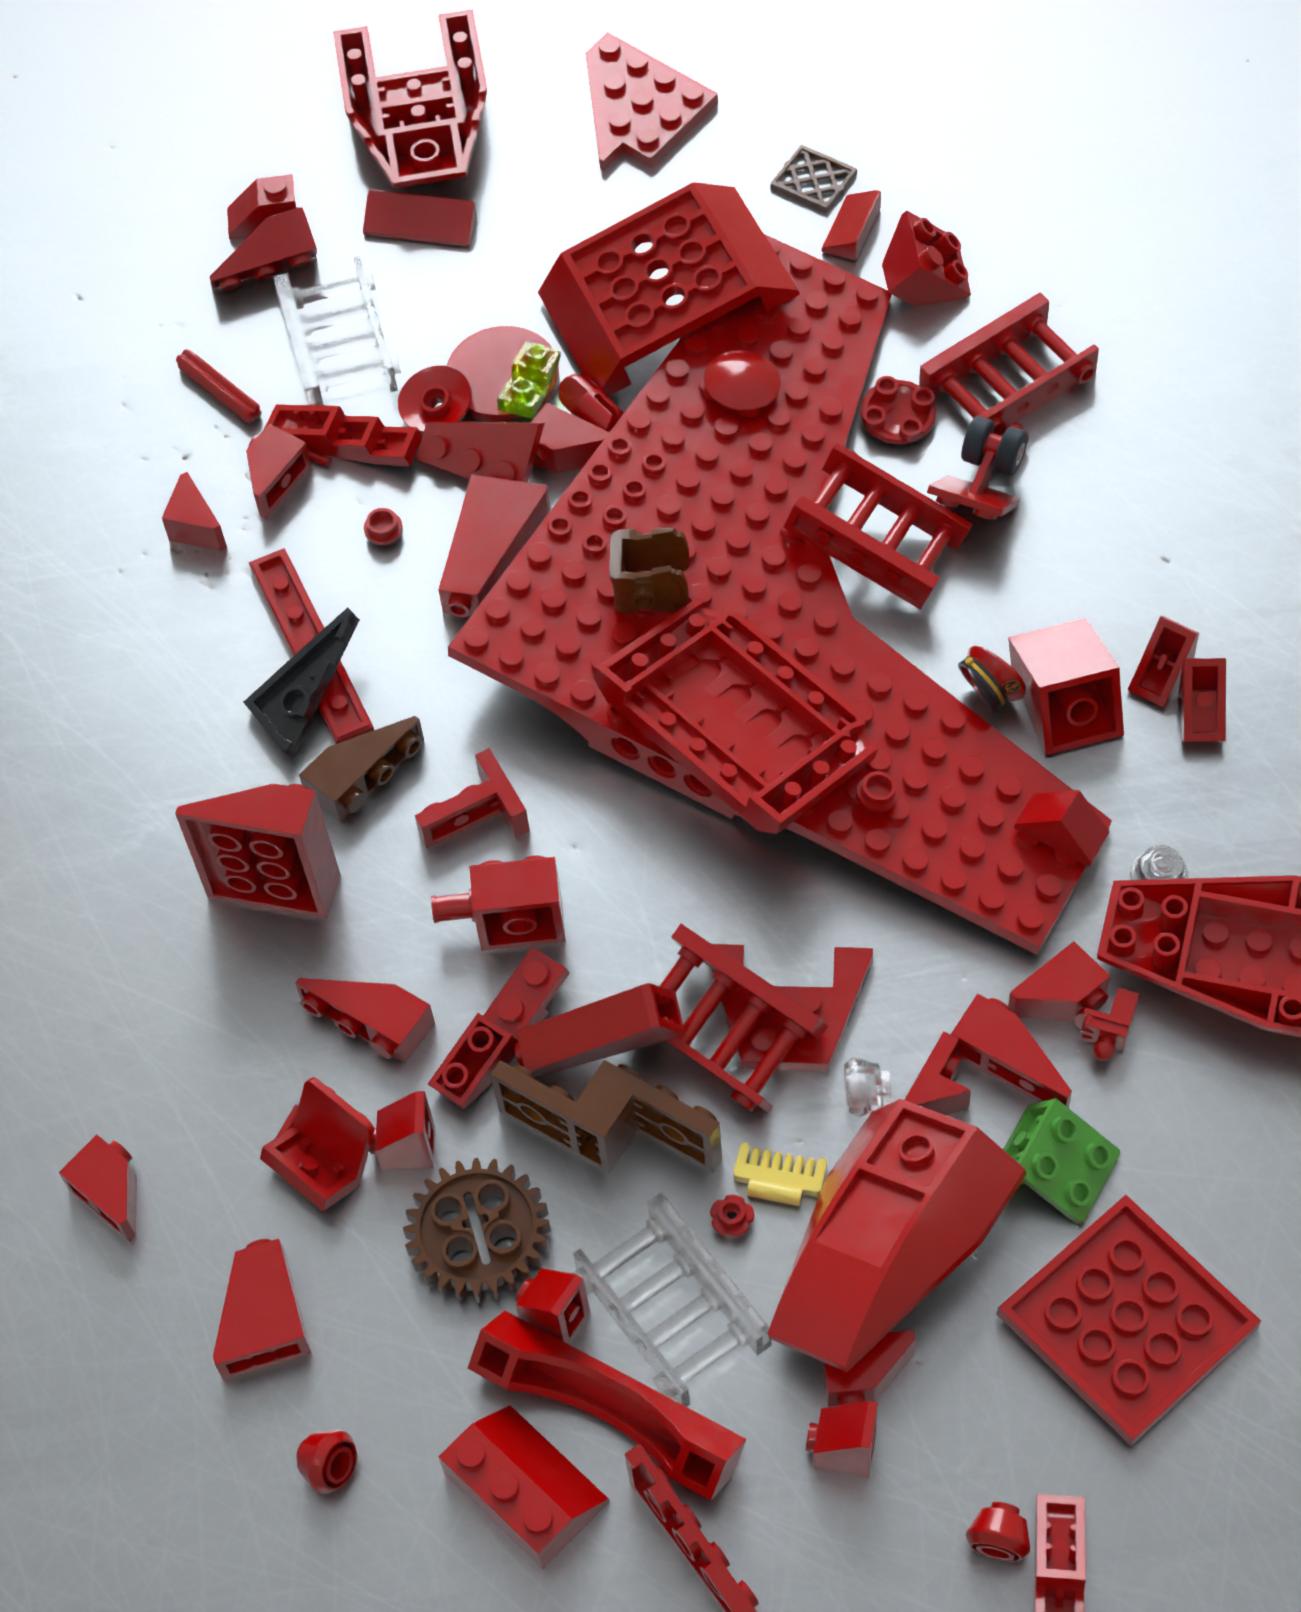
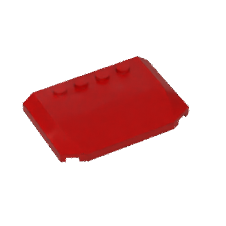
[594,599,878,834]

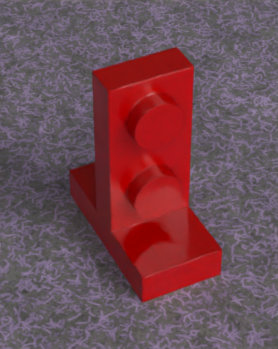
[414,748,530,849]

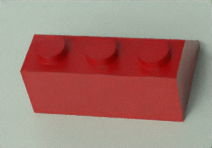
[438,1405,610,1569]

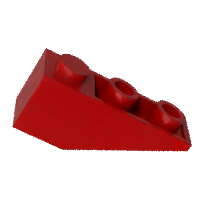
[209,206,317,291]
[295,978,435,1063]

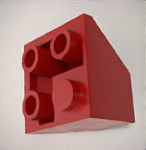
[882,210,972,306]

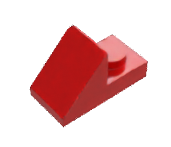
[1178,657,1226,741]
[904,1031,971,1115]

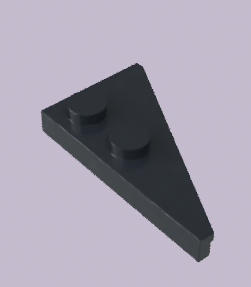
[243,607,360,758]

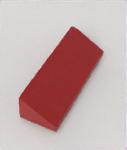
[362,189,477,247]

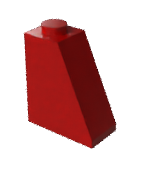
[213,1238,311,1380]

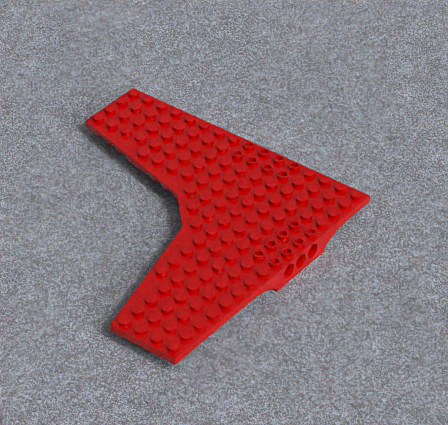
[448,234,1112,955]

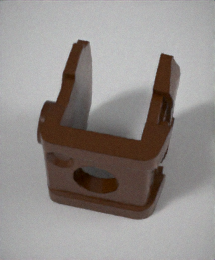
[609,528,689,613]

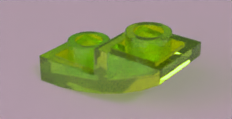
[497,342,561,419]

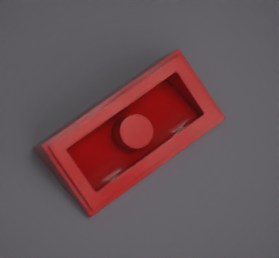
[821,190,882,261]

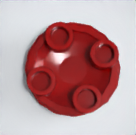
[704,351,781,418]
[860,375,937,445]

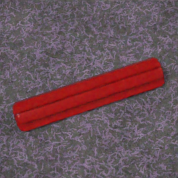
[176,349,262,423]

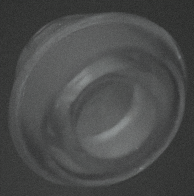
[1130,845,1189,880]
[844,1057,891,1118]

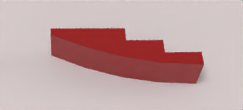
[264,404,422,467]
[1033,1494,1086,1612]

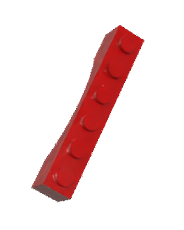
[467,1311,747,1500]

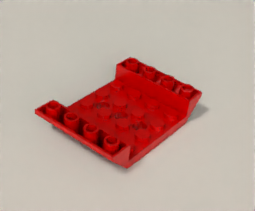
[537,182,800,397]

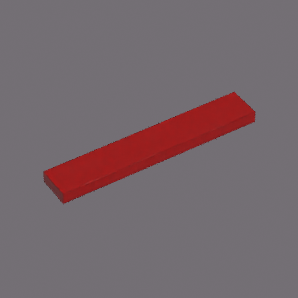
[248,548,374,744]

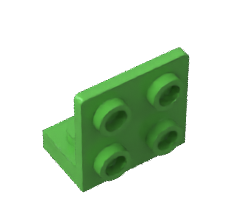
[1003,1098,1120,1224]

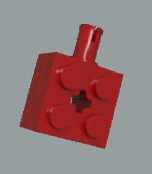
[431,855,566,951]

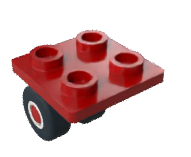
[927,416,1028,519]

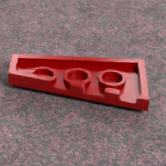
[624,1443,759,1612]

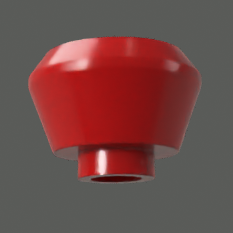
[296,1430,357,1494]
[965,1502,1031,1562]

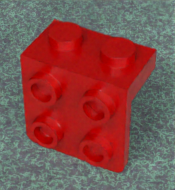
[260,1077,374,1211]

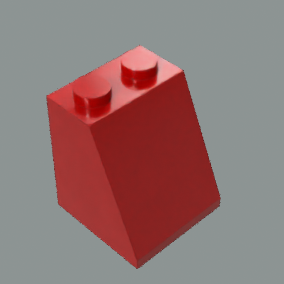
[1008,618,1124,756]

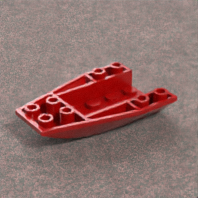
[1097,875,1301,1037]
[767,1099,1027,1372]

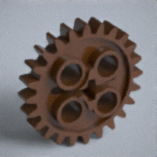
[403,1158,551,1303]

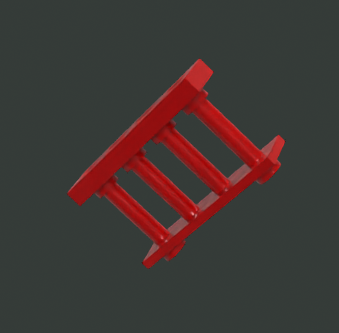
[919,292,1099,435]
[783,442,973,610]
[659,923,828,1113]

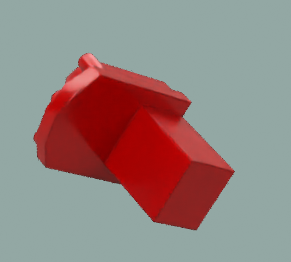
[1074,987,1139,1061]

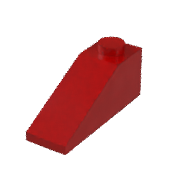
[951,993,1072,1108]

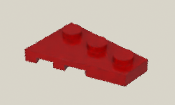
[417,422,545,482]

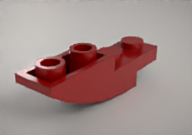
[428,946,570,1109]

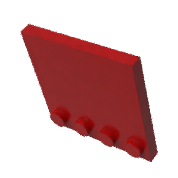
[996,1194,1261,1446]

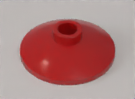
[398,365,472,433]

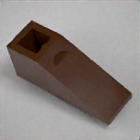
[299,716,424,823]

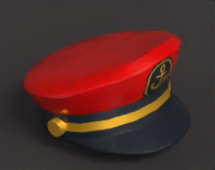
[958,645,1026,717]

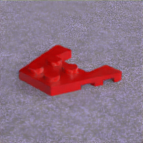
[710,944,873,1072]

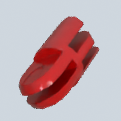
[558,374,624,432]

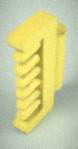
[733,1143,827,1207]

